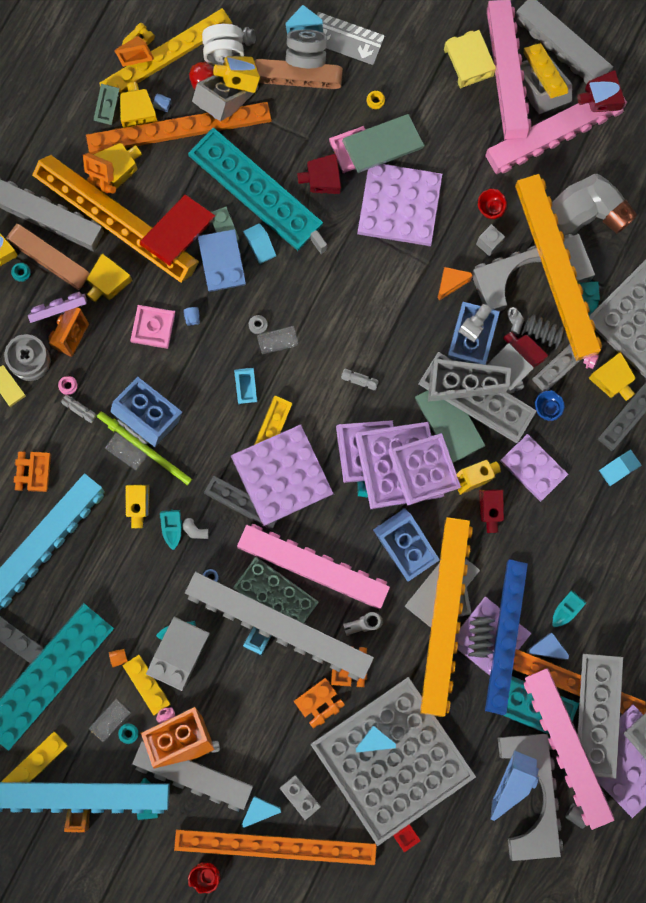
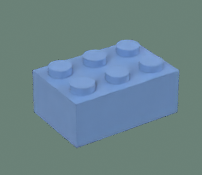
[447,302,500,365]
[111,377,182,447]

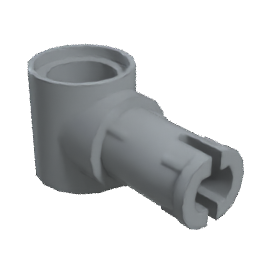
[458,304,492,342]
[343,612,383,636]

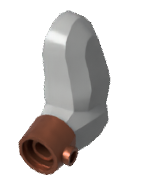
[551,174,637,236]

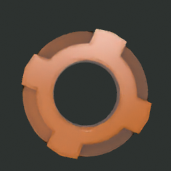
[109,649,128,667]

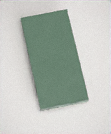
[342,114,424,173]
[415,390,485,463]
[233,557,319,624]

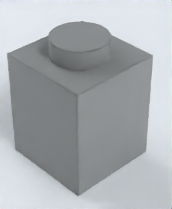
[476,224,505,256]

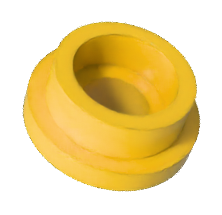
[367,91,385,109]

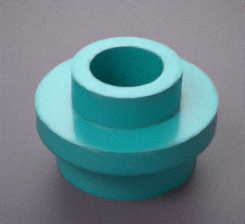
[11,263,31,282]
[118,724,138,744]

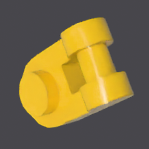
[122,23,155,45]

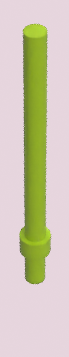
[97,411,192,485]

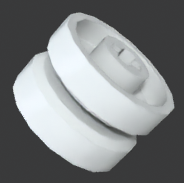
[202,24,244,65]

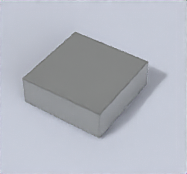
[311,231,327,254]

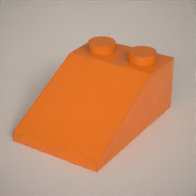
[48,307,89,357]
[141,707,215,768]

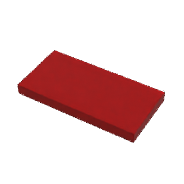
[139,195,215,266]

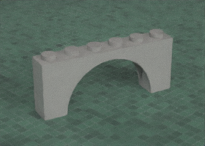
[472,234,595,311]
[498,734,563,861]

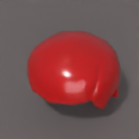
[189,62,214,89]
[478,189,507,219]
[188,862,220,893]

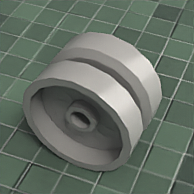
[286,29,327,69]
[4,334,51,381]

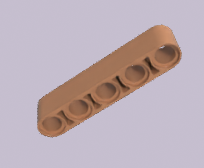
[254,59,343,89]
[5,223,90,290]

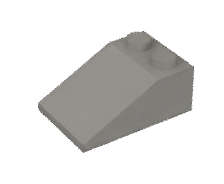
[520,58,572,114]
[192,75,259,121]
[146,617,210,691]

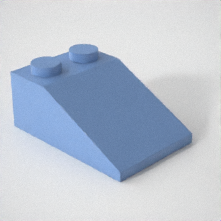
[198,229,246,292]
[373,508,439,581]
[491,751,539,821]

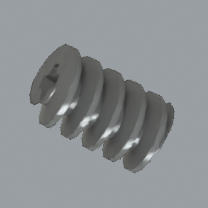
[521,314,564,350]
[468,617,495,658]

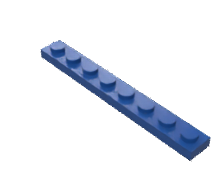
[485,559,528,715]

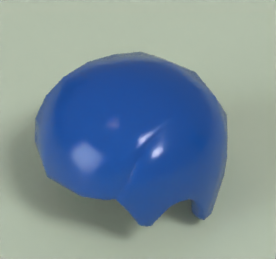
[535,390,565,421]

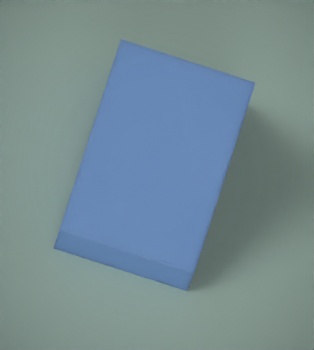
[527,633,569,660]

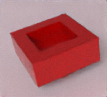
[393,824,420,852]

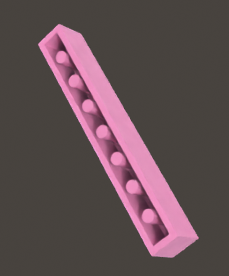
[487,0,531,140]
[486,96,627,174]
[237,524,390,610]
[524,668,614,830]

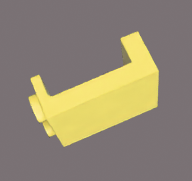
[444,30,496,88]

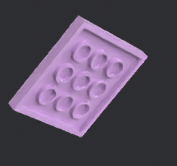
[357,164,442,246]
[355,422,444,509]
[231,425,333,526]
[596,704,646,818]

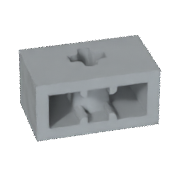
[280,775,321,820]

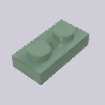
[94,84,120,125]
[211,207,240,243]

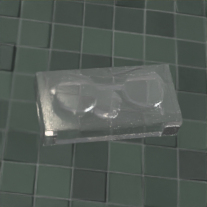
[257,326,298,355]
[105,433,148,471]
[89,699,131,742]

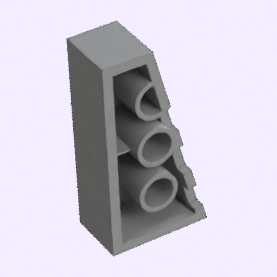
[428,359,511,402]

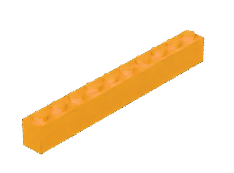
[32,155,199,283]
[515,174,602,361]
[420,517,473,717]

